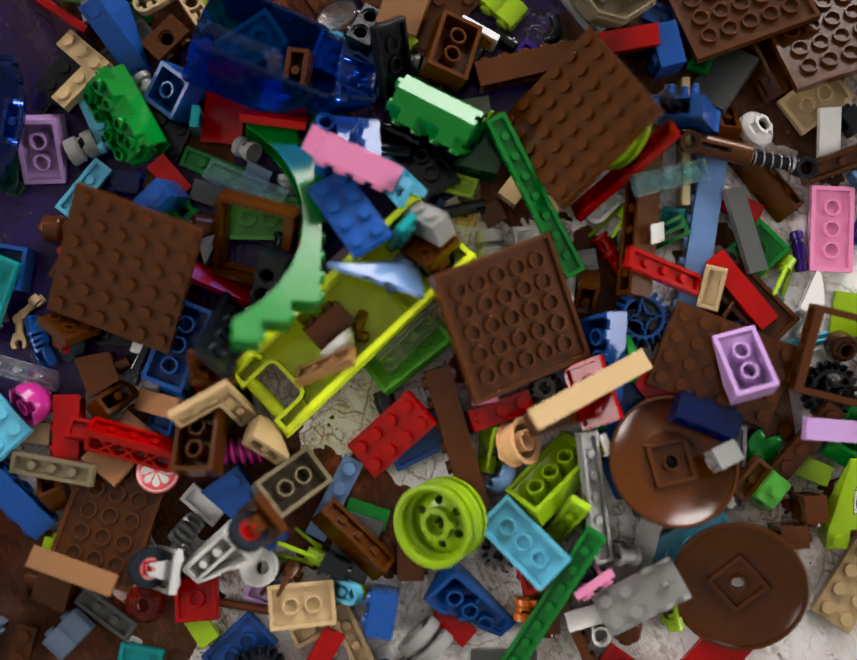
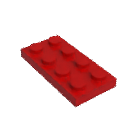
[347,389,438,478]

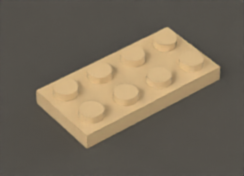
[809,535,857,634]

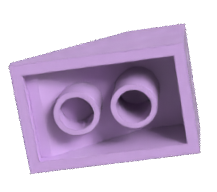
[13,114,68,184]
[711,325,780,405]

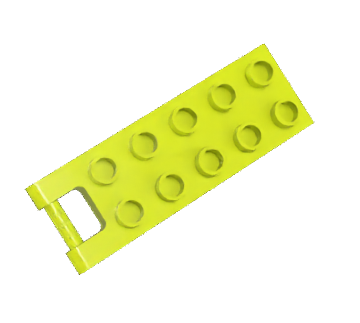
[233,194,477,439]

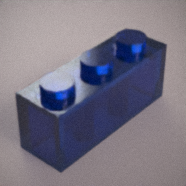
[667,391,744,442]

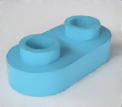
[334,579,363,606]

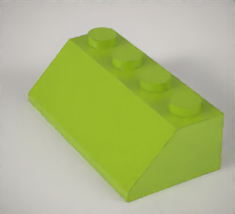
[505,431,581,527]

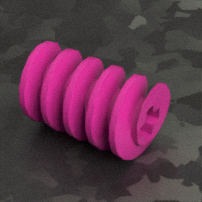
[224,437,266,466]

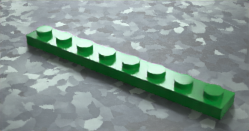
[484,111,586,280]
[501,525,608,660]

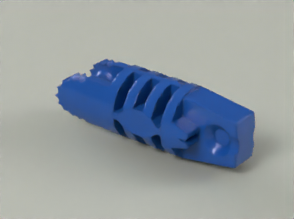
[23,314,58,371]

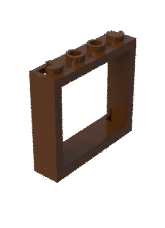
[211,188,301,286]
[786,303,857,407]

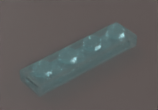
[202,158,290,203]
[629,158,711,198]

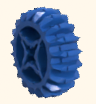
[613,292,671,347]

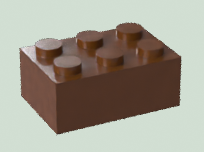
[418,9,483,92]
[170,407,230,477]

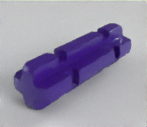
[789,230,808,272]

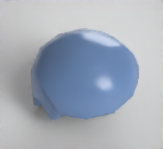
[485,463,516,494]

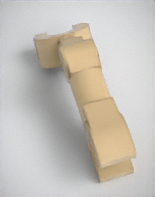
[10,294,47,349]

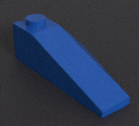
[78,0,151,77]
[423,562,516,637]

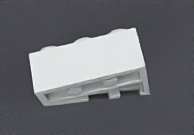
[181,519,264,584]

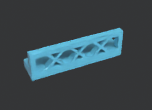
[382,155,428,209]

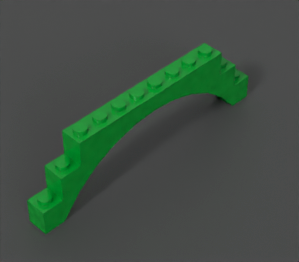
[231,107,326,352]

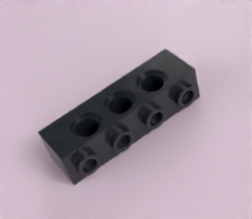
[245,245,295,332]

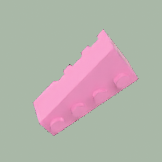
[301,123,404,193]

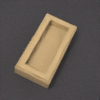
[695,264,728,312]

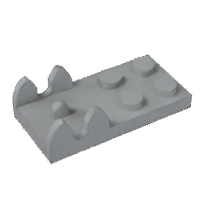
[591,556,692,638]

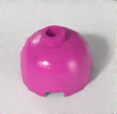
[9,382,52,426]

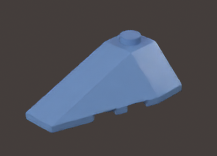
[326,259,424,299]

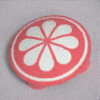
[136,454,179,493]

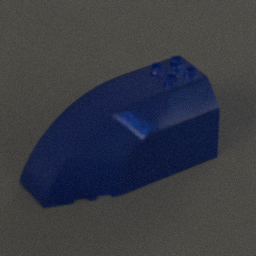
[182,0,378,116]

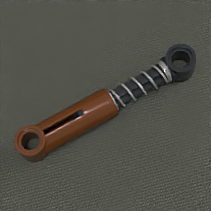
[675,130,819,179]

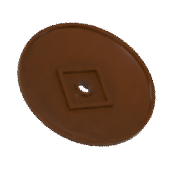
[608,395,740,529]
[673,522,809,651]

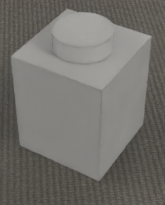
[703,438,745,474]

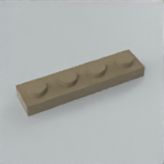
[8,450,98,487]

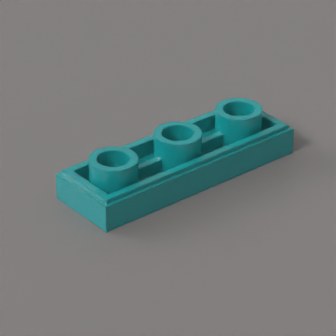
[385,211,417,252]

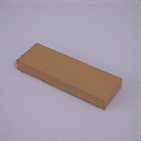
[295,345,357,388]
[134,388,185,419]

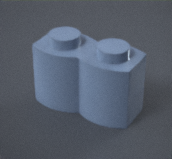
[42,607,96,660]

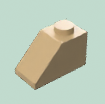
[241,414,290,465]

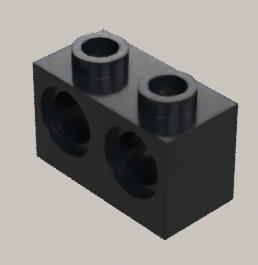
[343,3,379,58]

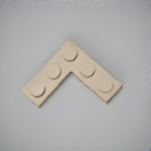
[51,29,114,112]
[167,378,259,428]
[288,603,376,660]

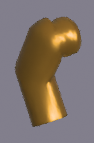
[353,309,370,343]

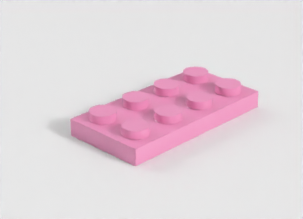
[807,185,855,273]

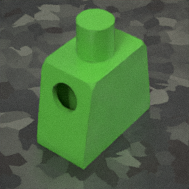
[748,469,792,511]

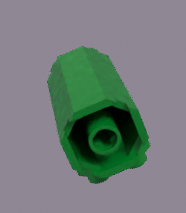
[82,64,170,166]
[386,75,488,156]

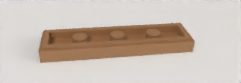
[25,544,120,597]

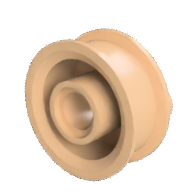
[496,416,541,468]

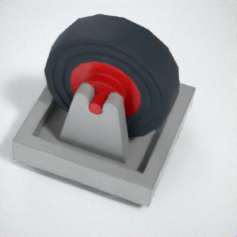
[127,544,184,595]

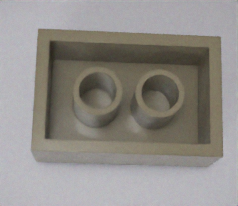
[250,445,334,519]

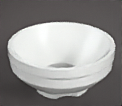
[739,111,773,149]
[320,327,355,356]
[239,548,280,588]

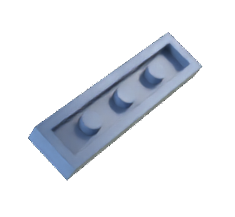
[305,454,364,542]

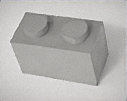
[403,200,456,247]

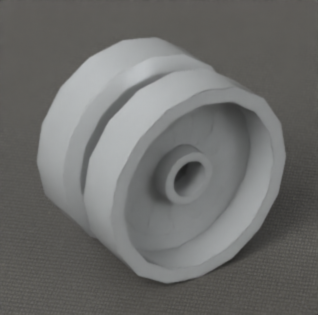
[397,614,454,660]

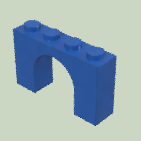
[132,178,190,213]

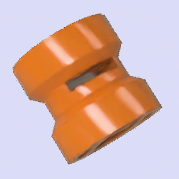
[513,596,537,623]

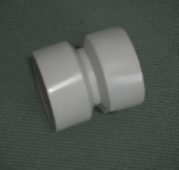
[62,128,102,166]
[475,229,504,258]

